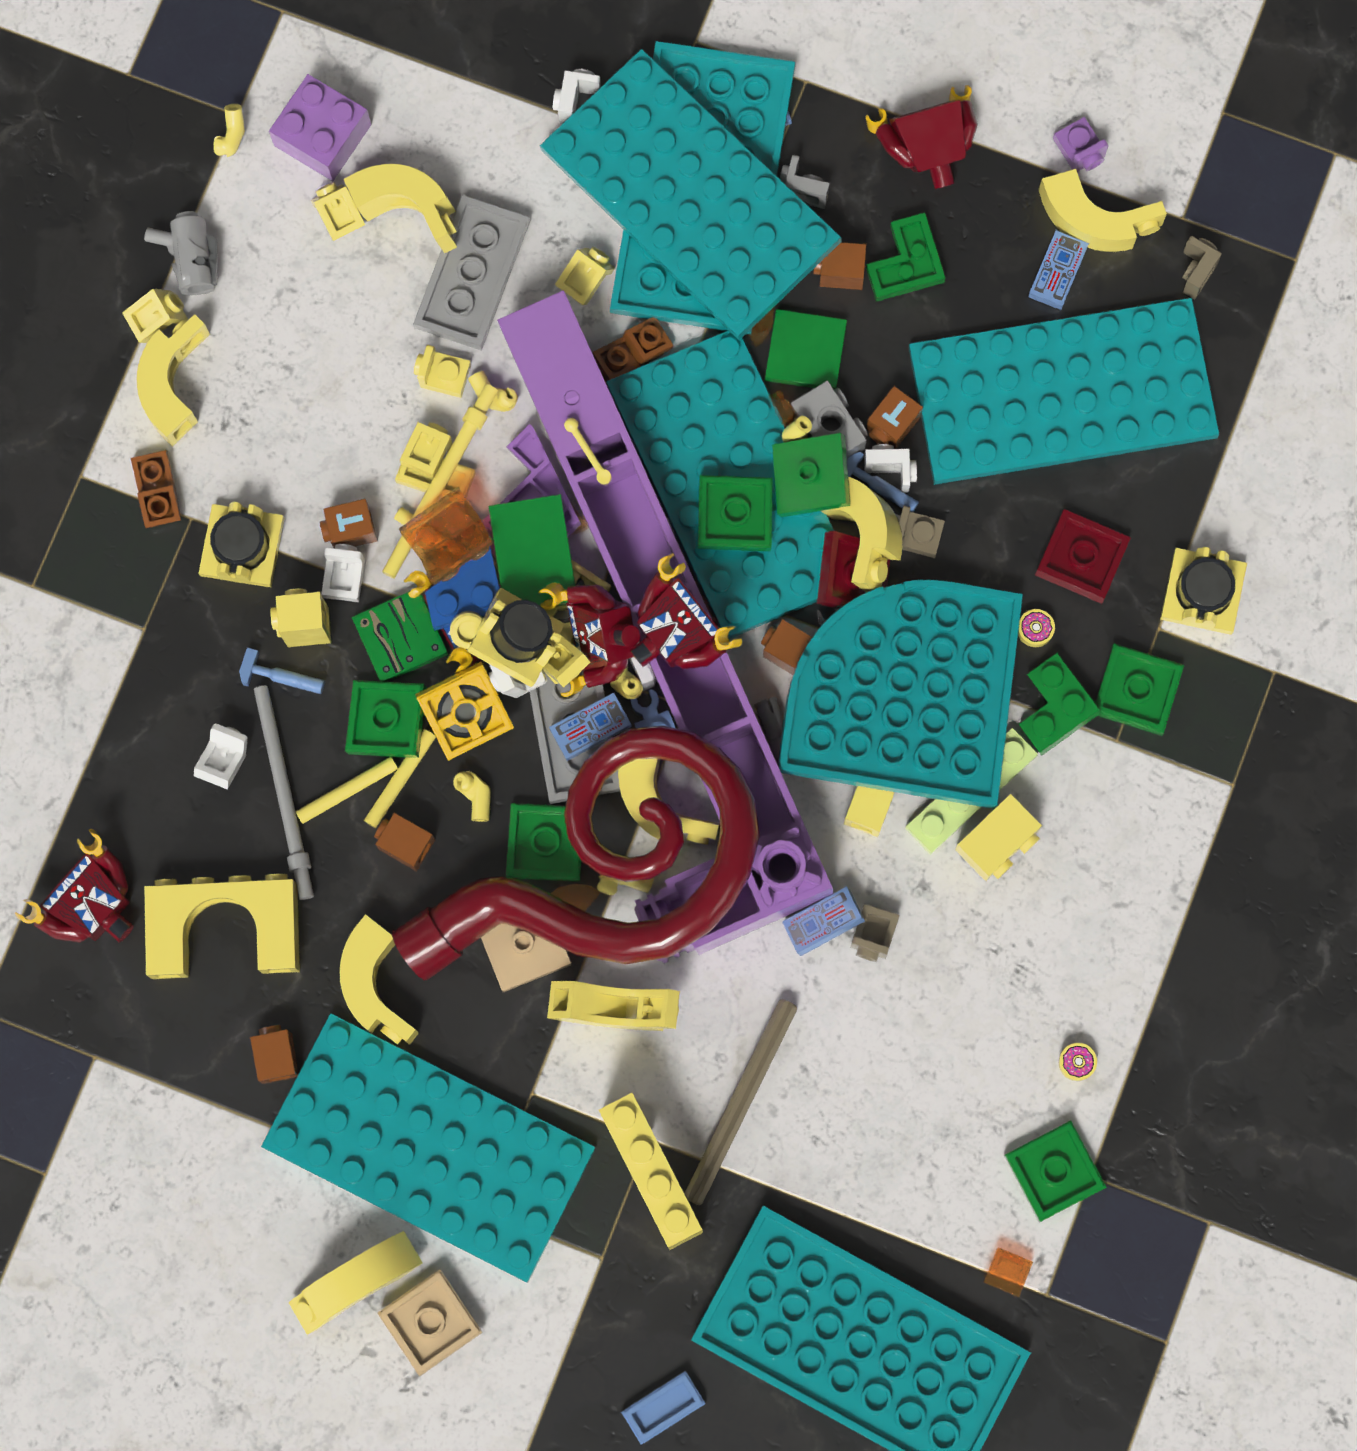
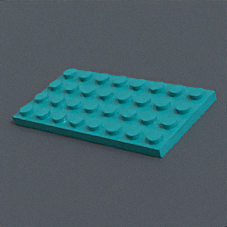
[610,41,795,335]
[540,49,841,340]
[909,298,1219,485]
[606,330,834,639]
[261,1013,596,1283]
[691,1206,1031,1451]

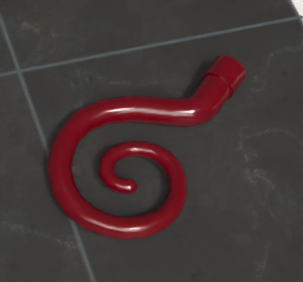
[392,726,760,981]

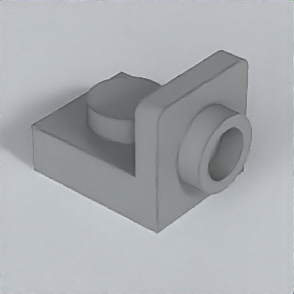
[780,155,829,209]

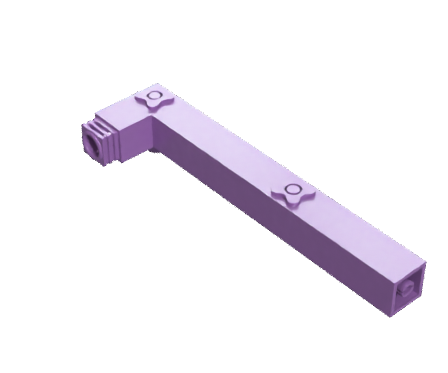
[497,290,833,964]

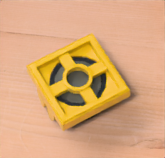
[415,662,514,761]

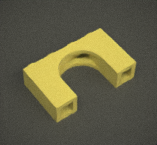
[144,874,300,979]
[599,1093,703,1250]

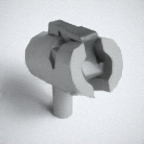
[144,211,218,295]

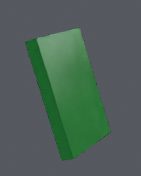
[489,494,575,607]

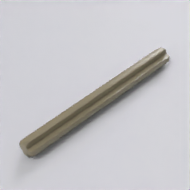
[684,999,797,1205]

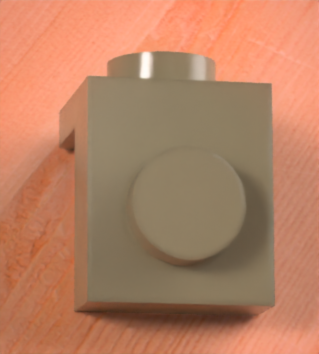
[850,904,900,962]

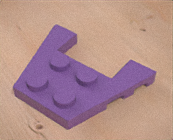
[429,424,581,559]

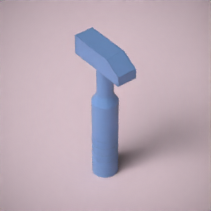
[847,452,919,512]
[239,648,325,694]

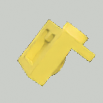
[311,182,365,241]
[555,247,615,305]
[123,289,188,343]
[414,345,471,398]
[400,422,452,478]
[542,636,590,688]

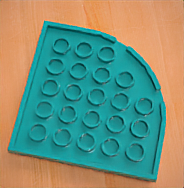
[778,580,1023,809]

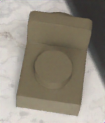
[1182,236,1222,300]
[895,505,945,558]

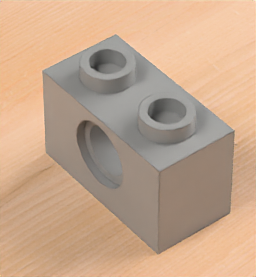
[790,381,868,459]

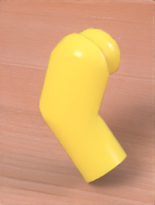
[214,104,245,157]
[468,371,518,412]
[782,416,812,442]
[610,666,643,699]
[453,771,491,822]
[597,875,654,895]

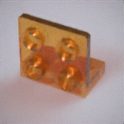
[399,487,494,585]

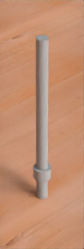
[254,685,314,900]

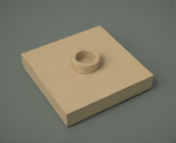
[481,924,571,992]
[377,1269,483,1376]

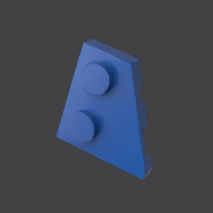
[425,544,500,631]

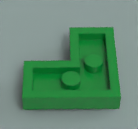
[866,213,945,302]
[1019,653,1101,756]

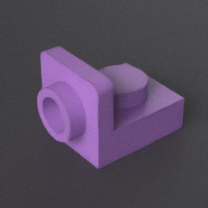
[1053,117,1109,172]

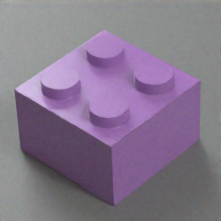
[269,74,372,181]

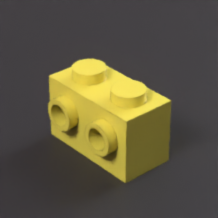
[270,589,331,647]
[955,794,1042,881]

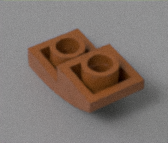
[592,317,674,382]
[131,450,181,528]

